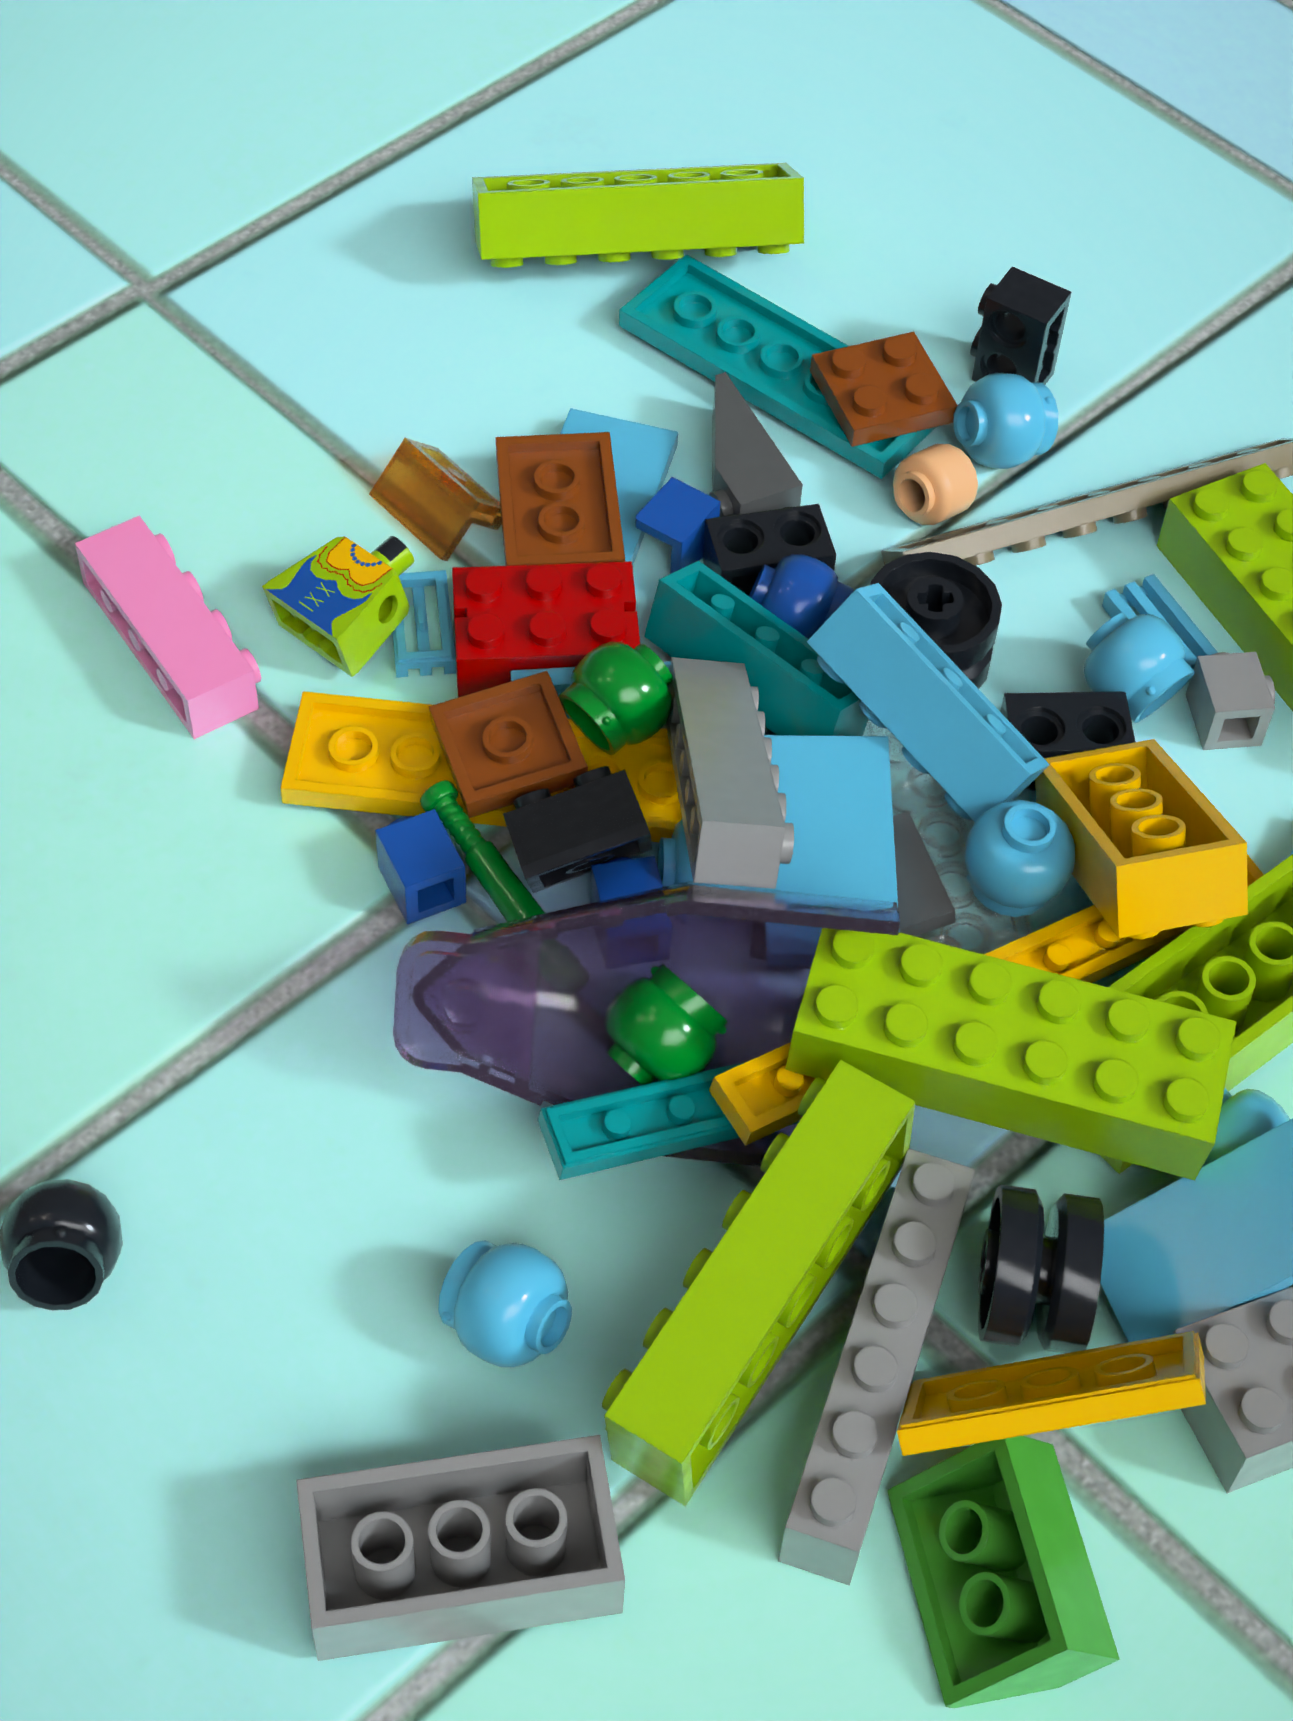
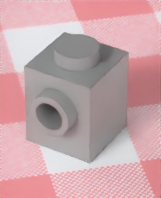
[1185,652,1275,750]

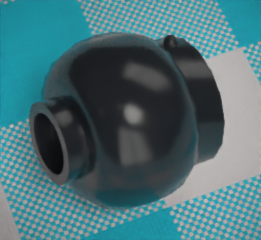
[0,1179,123,1311]

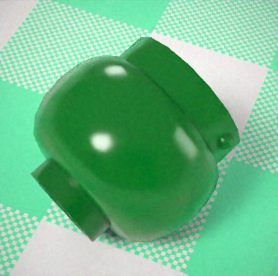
[559,641,673,755]
[605,963,728,1085]

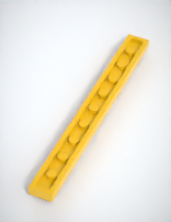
[709,854,1264,1146]

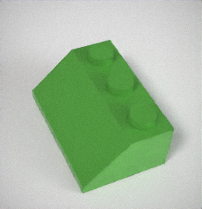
[887,1436,1120,1709]

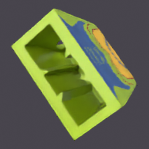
[262,536,414,677]

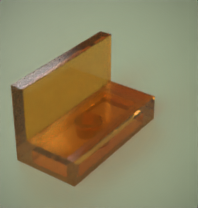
[369,438,502,561]

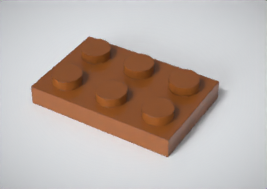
[495,432,625,566]

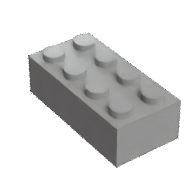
[1173,1286,1293,1494]
[296,1435,625,1661]

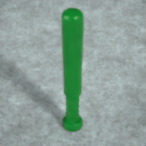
[420,780,588,995]

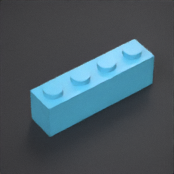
[807,583,1050,823]

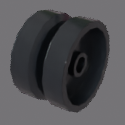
[870,552,1002,689]
[978,1184,1104,1353]

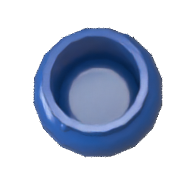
[749,554,854,639]

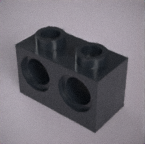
[970,266,1072,385]
[702,504,837,596]
[1000,691,1136,791]

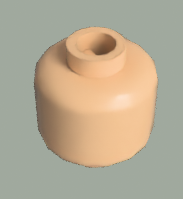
[893,444,978,525]

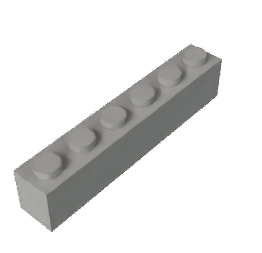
[666,657,794,889]
[778,1149,976,1586]

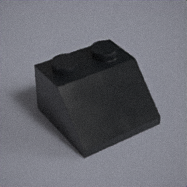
[503,766,652,893]

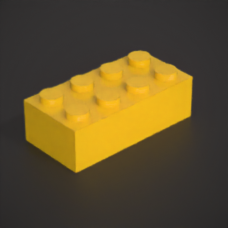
[1035,739,1248,939]

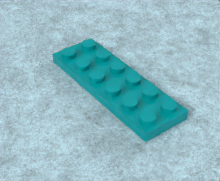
[619,254,936,479]

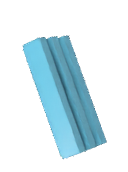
[392,570,456,678]
[1102,574,1218,669]

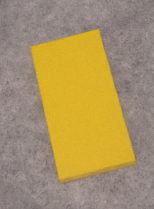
[897,1331,1206,1456]

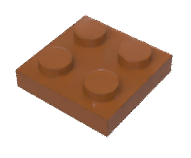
[810,332,958,447]
[429,670,588,818]

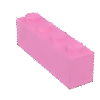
[75,516,261,739]

